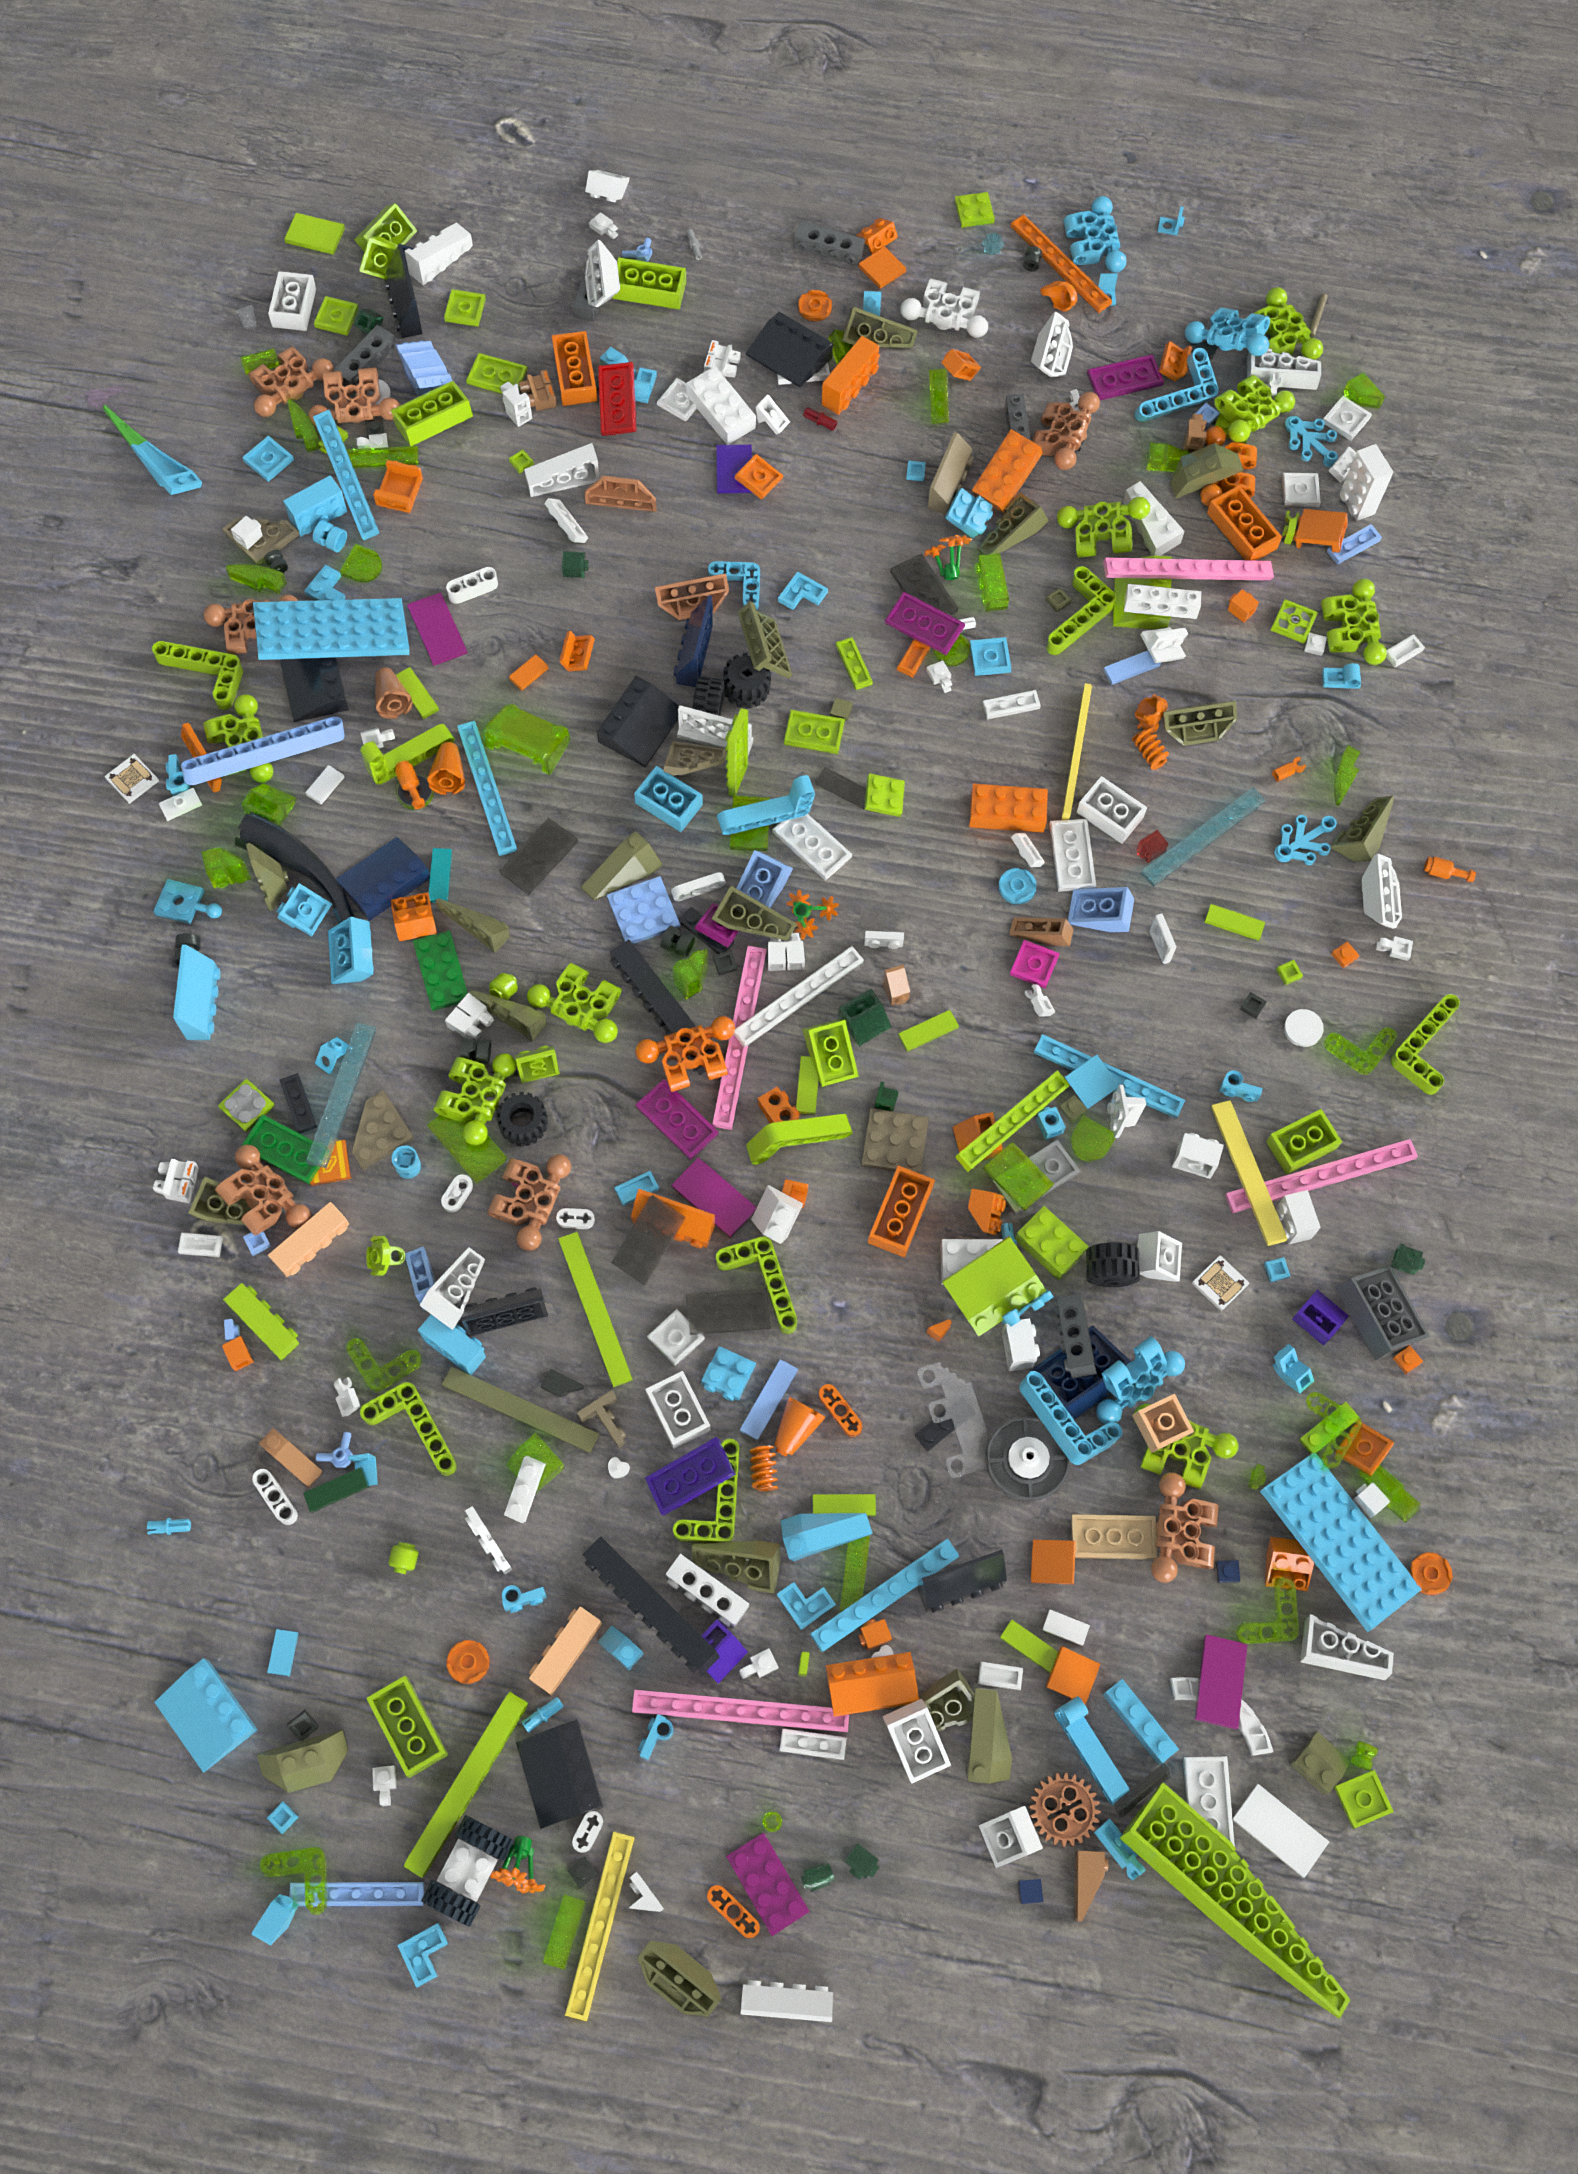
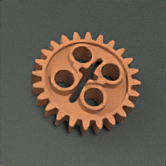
[1029,1773,1101,1847]

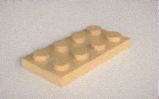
[1071,1514,1157,1560]

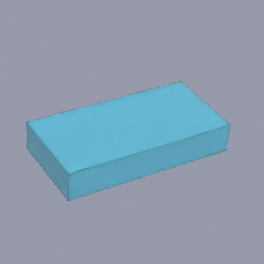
[614,1171,659,1206]
[267,1629,299,1677]

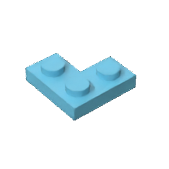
[304,564,345,601]
[778,572,828,610]
[777,1582,836,1630]
[397,1923,449,1988]

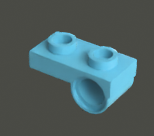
[634,368,657,403]
[1322,663,1361,689]
[166,754,191,796]
[1219,1070,1263,1102]
[502,1585,547,1613]
[638,1714,673,1760]

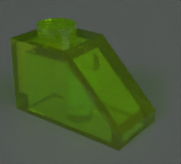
[1343,372,1385,409]

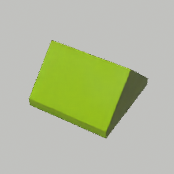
[359,237,398,280]

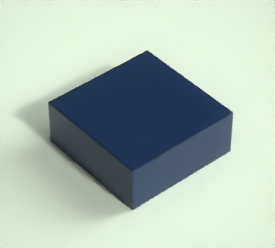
[1018,1879,1044,1904]

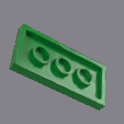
[413,930,468,1011]
[241,1114,330,1185]

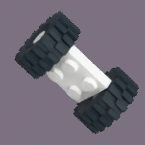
[421,1814,514,1927]

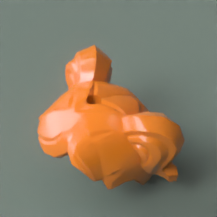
[1134,694,1168,734]

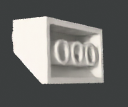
[741,1980,833,2022]

